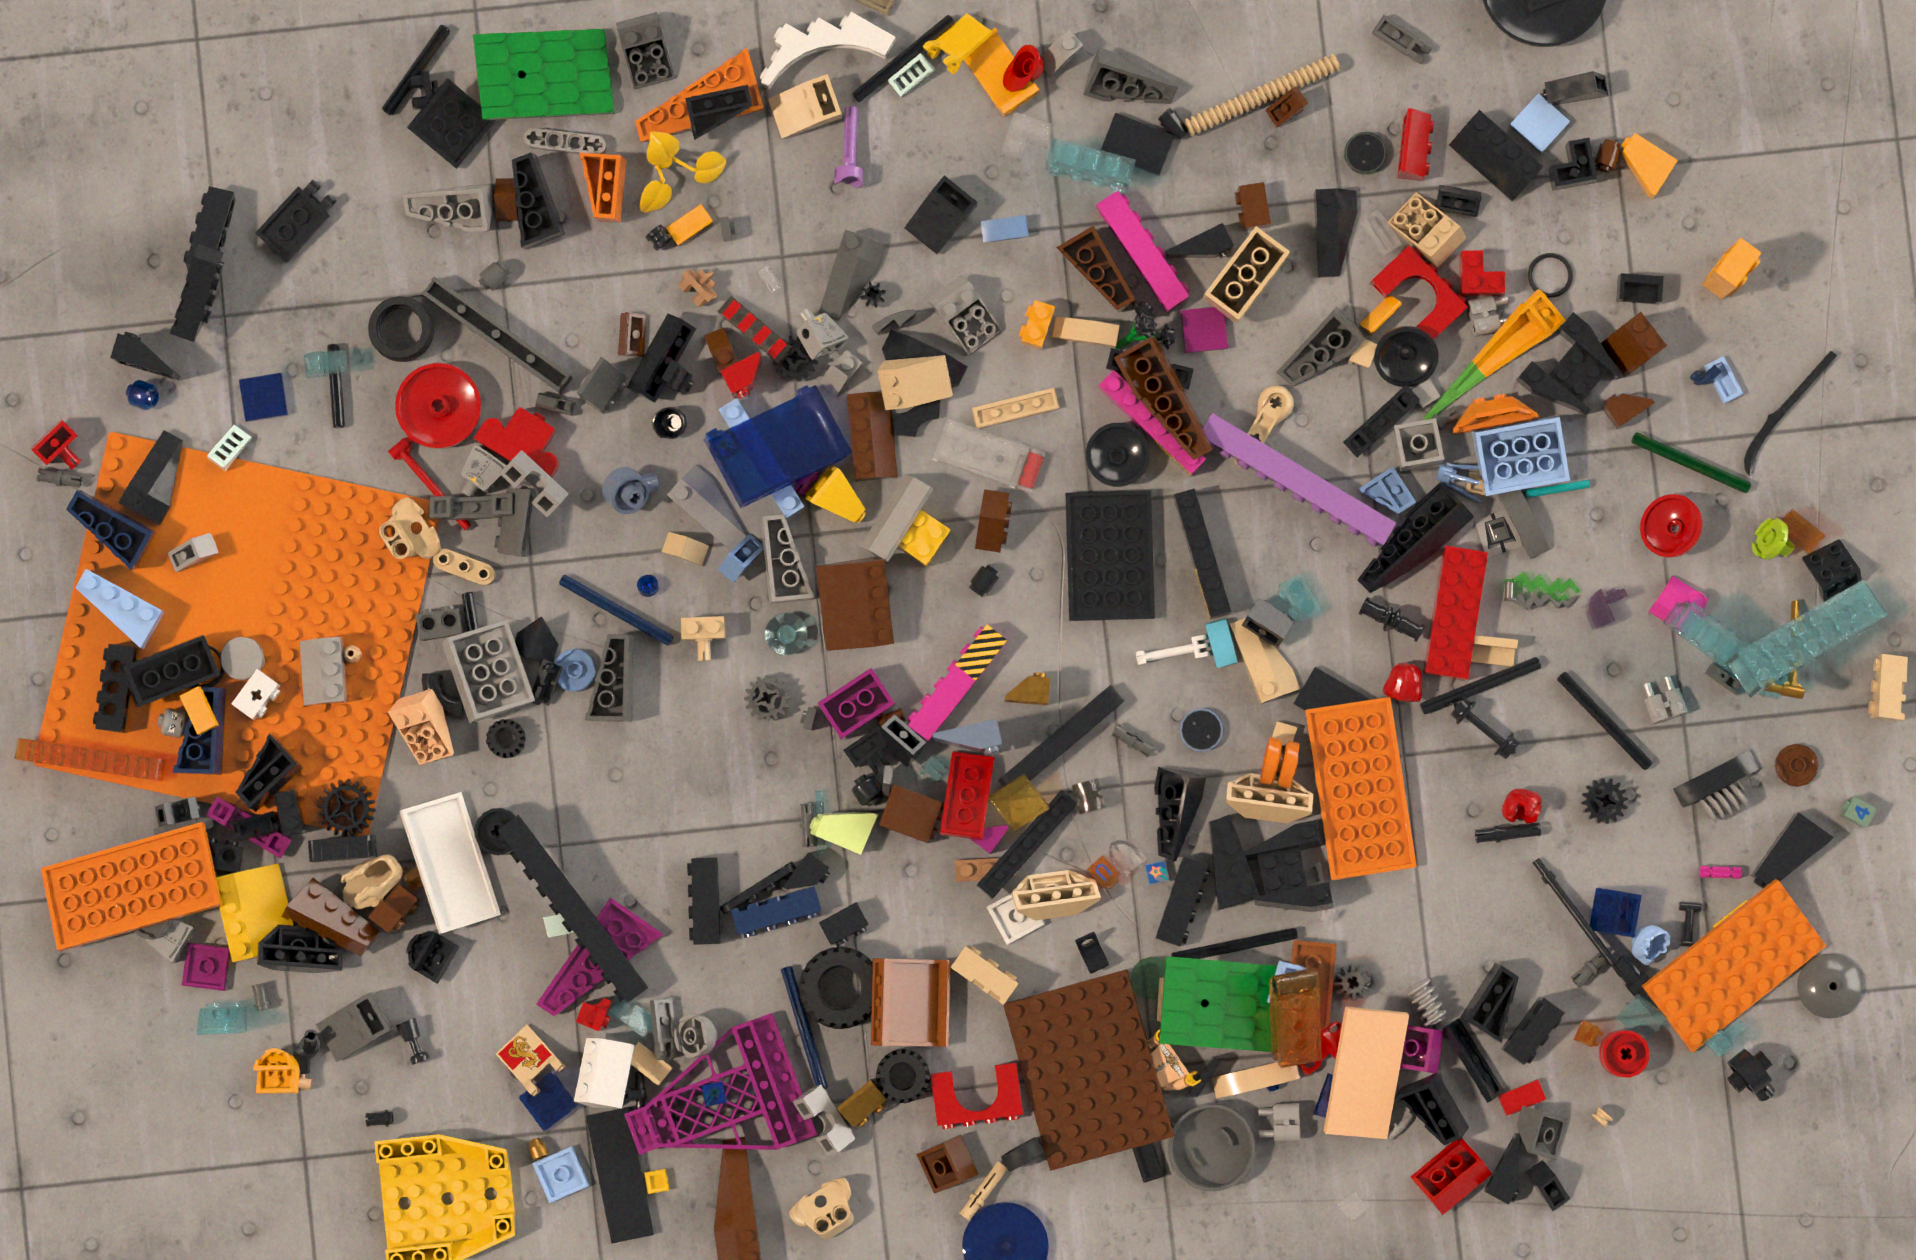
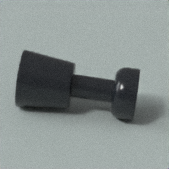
[396,1018,430,1065]

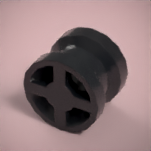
[645,224,672,251]

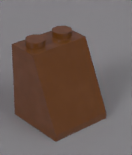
[1601,312,1667,378]
[879,784,944,843]

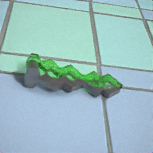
[1504,571,1580,610]

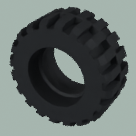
[799,947,873,1029]

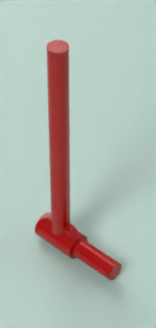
[387,436,471,531]

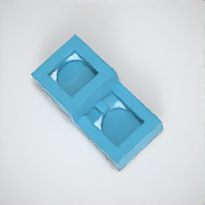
[1205,618,1238,668]

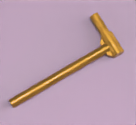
[1760,600,1805,699]

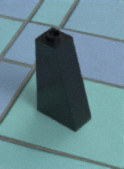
[1750,812,1834,888]

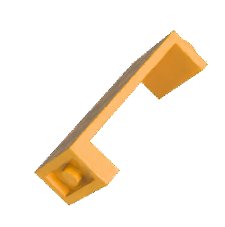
[964,27,1039,117]

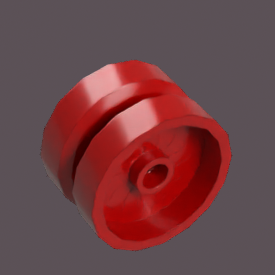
[1598,1030,1650,1078]

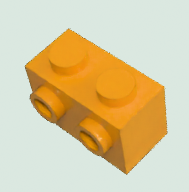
[1019,300,1055,350]

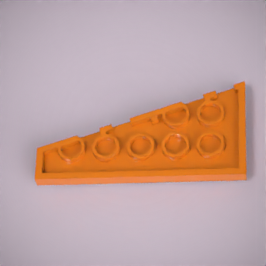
[635,48,764,143]

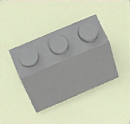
[300,637,347,706]

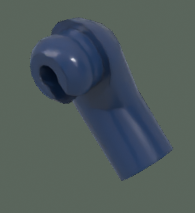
[1690,364,1722,386]

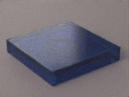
[239,373,289,422]

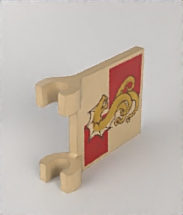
[496,1025,566,1097]

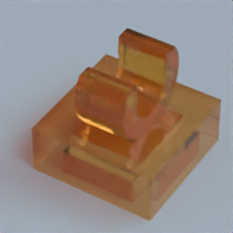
[402,861,423,891]
[1573,1020,1603,1047]

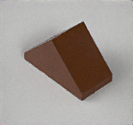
[494,178,518,221]

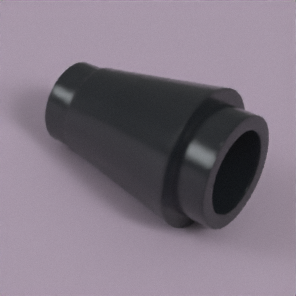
[1158,108,1188,139]

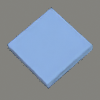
[1509,93,1570,153]
[532,1146,590,1203]

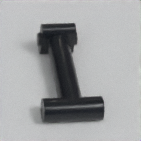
[1679,902,1702,947]

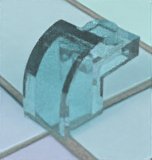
[304,350,348,378]

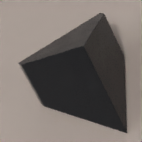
[515,616,559,663]

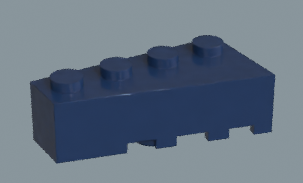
[731,886,822,938]

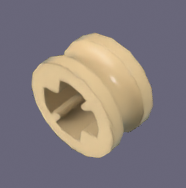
[1591,1107,1613,1128]

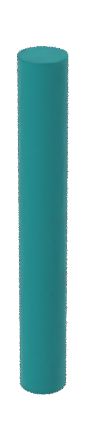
[1525,480,1590,498]

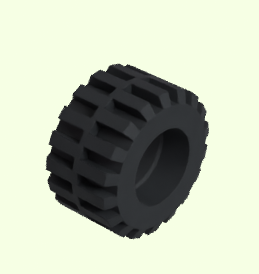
[876,1049,930,1104]

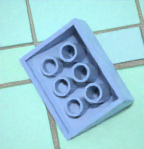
[1472,416,1570,496]

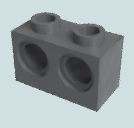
[416,605,464,641]

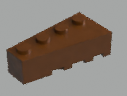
[1056,226,1137,312]

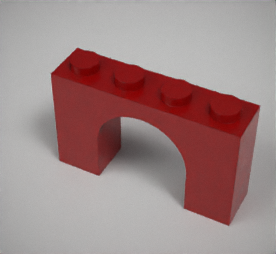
[1370,246,1468,339]
[930,1062,1023,1129]

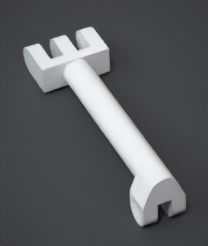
[1136,635,1210,665]

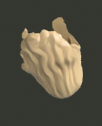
[341,855,403,910]

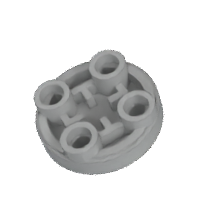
[220,637,265,680]

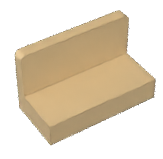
[1471,635,1518,666]
[631,1041,673,1085]

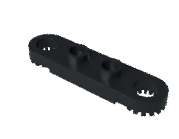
[720,861,796,914]

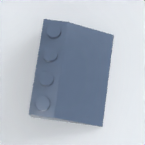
[932,719,1002,755]

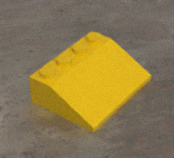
[216,863,294,963]

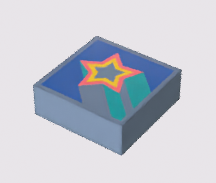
[1144,860,1170,886]

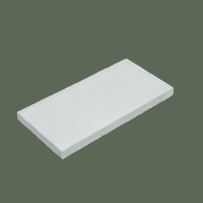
[399,792,501,934]

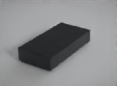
[1189,1057,1220,1097]
[1132,1143,1164,1183]

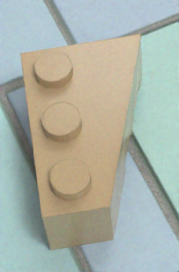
[951,945,1018,1005]

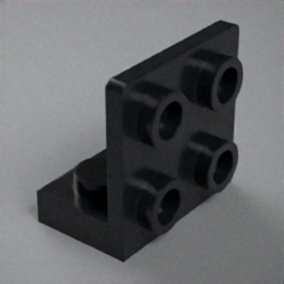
[1802,539,1862,602]

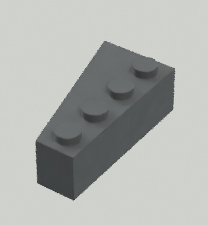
[585,634,634,722]

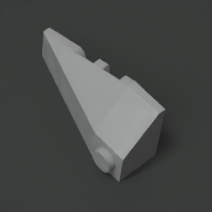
[403,184,494,232]

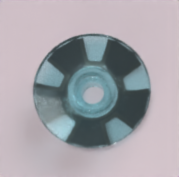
[765,613,808,656]

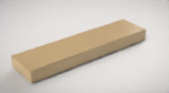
[972,387,1060,429]

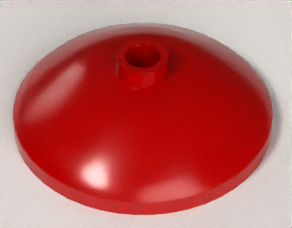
[1640,494,1703,558]

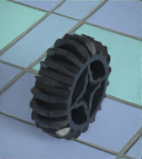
[317,779,376,837]

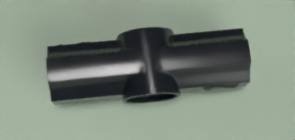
[1611,954,1660,1015]

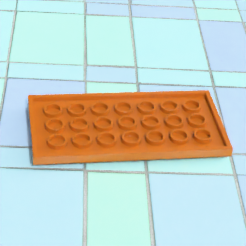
[1305,697,1417,880]
[41,822,222,952]
[1642,879,1826,1053]

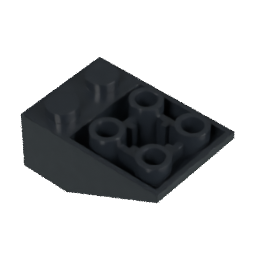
[904,175,977,255]

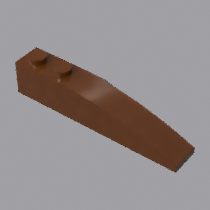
[1114,337,1213,460]
[714,1137,762,1260]

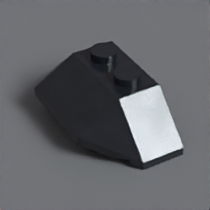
[882,330,968,388]
[257,924,343,973]

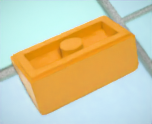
[1360,296,1402,335]

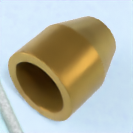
[529,1138,549,1161]

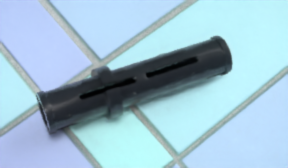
[1475,823,1541,843]

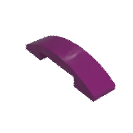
[206,797,292,859]

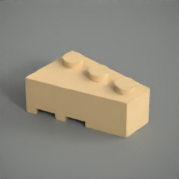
[1868,654,1908,722]

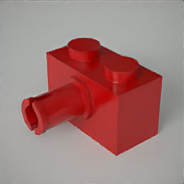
[30,419,81,470]

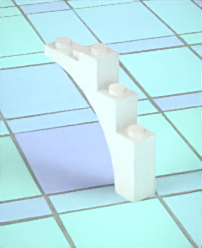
[760,12,896,90]

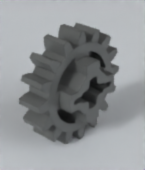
[744,675,791,722]

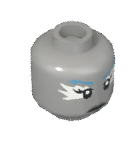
[157,708,190,738]

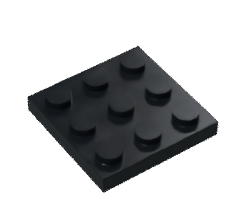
[407,78,496,169]

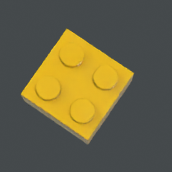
[898,510,951,567]

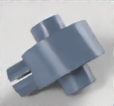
[602,467,659,514]

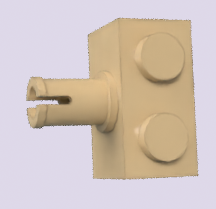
[681,616,726,661]

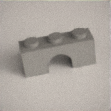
[499,450,569,517]
[793,1085,855,1156]

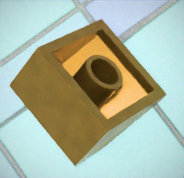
[1005,672,1050,706]
[837,1080,887,1128]

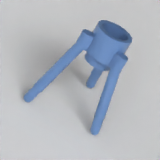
[1437,462,1481,503]

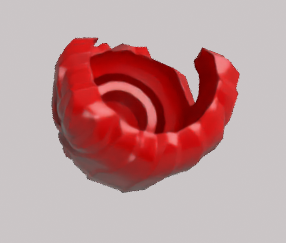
[1382,662,1422,702]
[1502,788,1542,824]

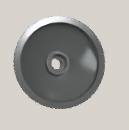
[1797,954,1863,1018]

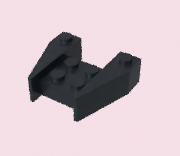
[1516,312,1620,415]
[1245,820,1334,912]

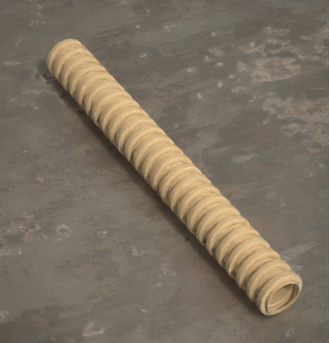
[1184,53,1340,137]

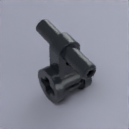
[622,1072,647,1110]

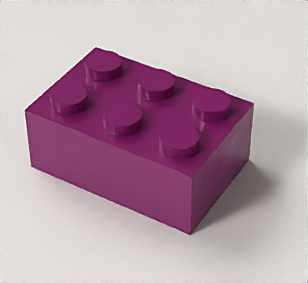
[818,668,895,740]

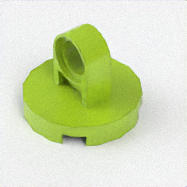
[1752,518,1795,560]

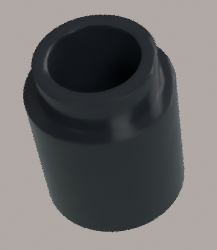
[969,565,999,597]

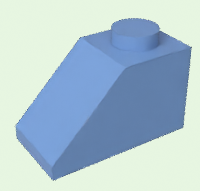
[717,534,764,583]

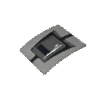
[1474,509,1522,557]

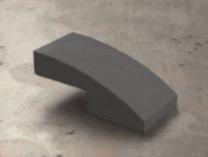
[872,309,916,335]

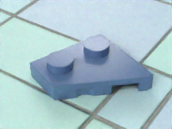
[1359,467,1416,514]

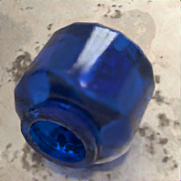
[126,380,160,410]

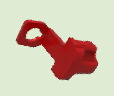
[1296,1021,1342,1076]

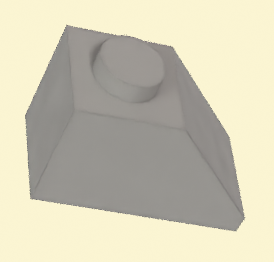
[1041,29,1083,77]
[168,533,219,572]

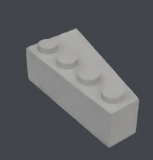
[760,514,814,604]

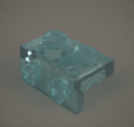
[1277,573,1322,623]

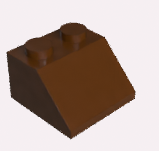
[916,1134,978,1194]

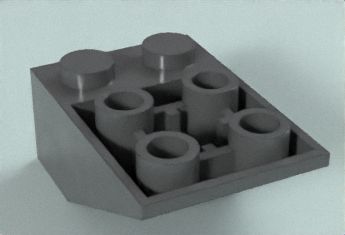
[616,12,675,89]
[316,992,393,1062]

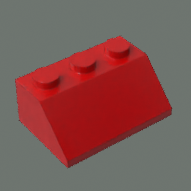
[1397,108,1434,181]
[1410,1138,1492,1215]

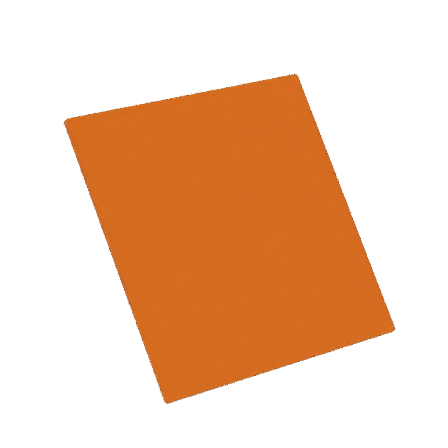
[33,432,440,836]

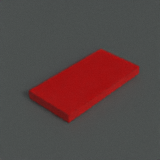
[940,751,995,840]

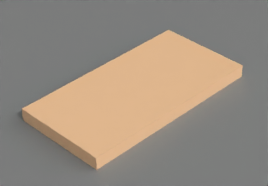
[1324,1007,1409,1139]

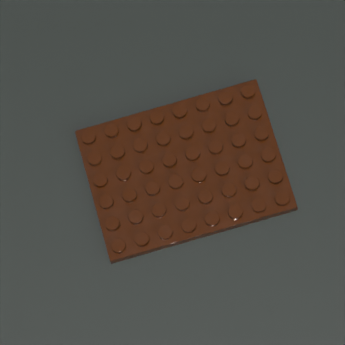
[1003,969,1175,1171]

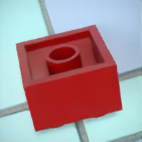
[720,352,762,400]

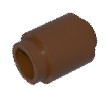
[1594,139,1621,172]

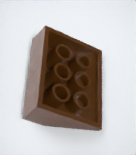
[816,556,894,651]

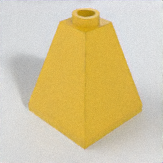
[803,465,866,523]

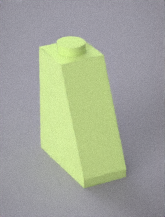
[810,812,878,855]

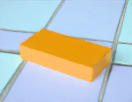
[666,204,714,246]
[180,686,219,735]

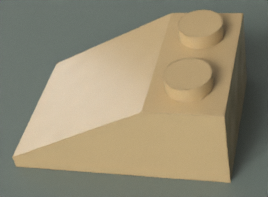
[877,355,953,410]

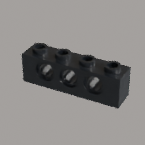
[93,644,138,733]

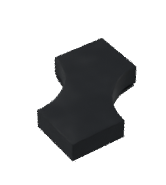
[894,399,941,437]

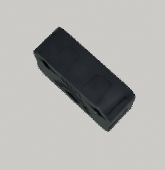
[308,835,378,863]

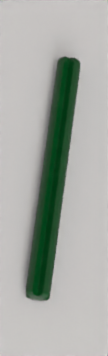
[1631,432,1751,493]

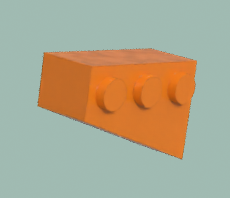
[579,153,627,223]

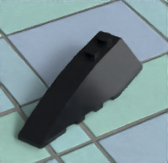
[1357,482,1474,593]

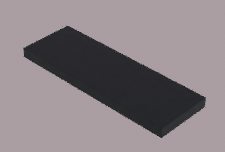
[586,1107,654,1244]

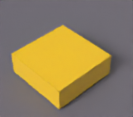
[644,1169,670,1194]

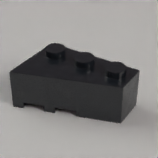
[1501,997,1565,1065]

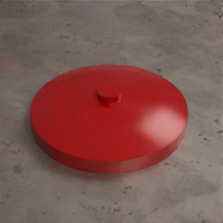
[395,363,482,449]

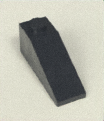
[1165,223,1234,259]
[1484,1134,1520,1205]

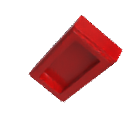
[1498,1079,1546,1116]

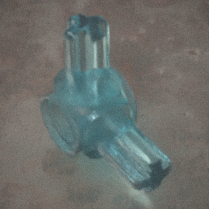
[1704,1019,1746,1058]

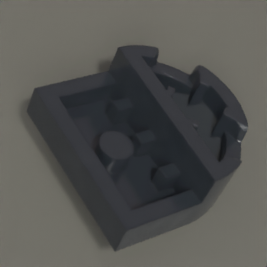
[406,931,460,984]

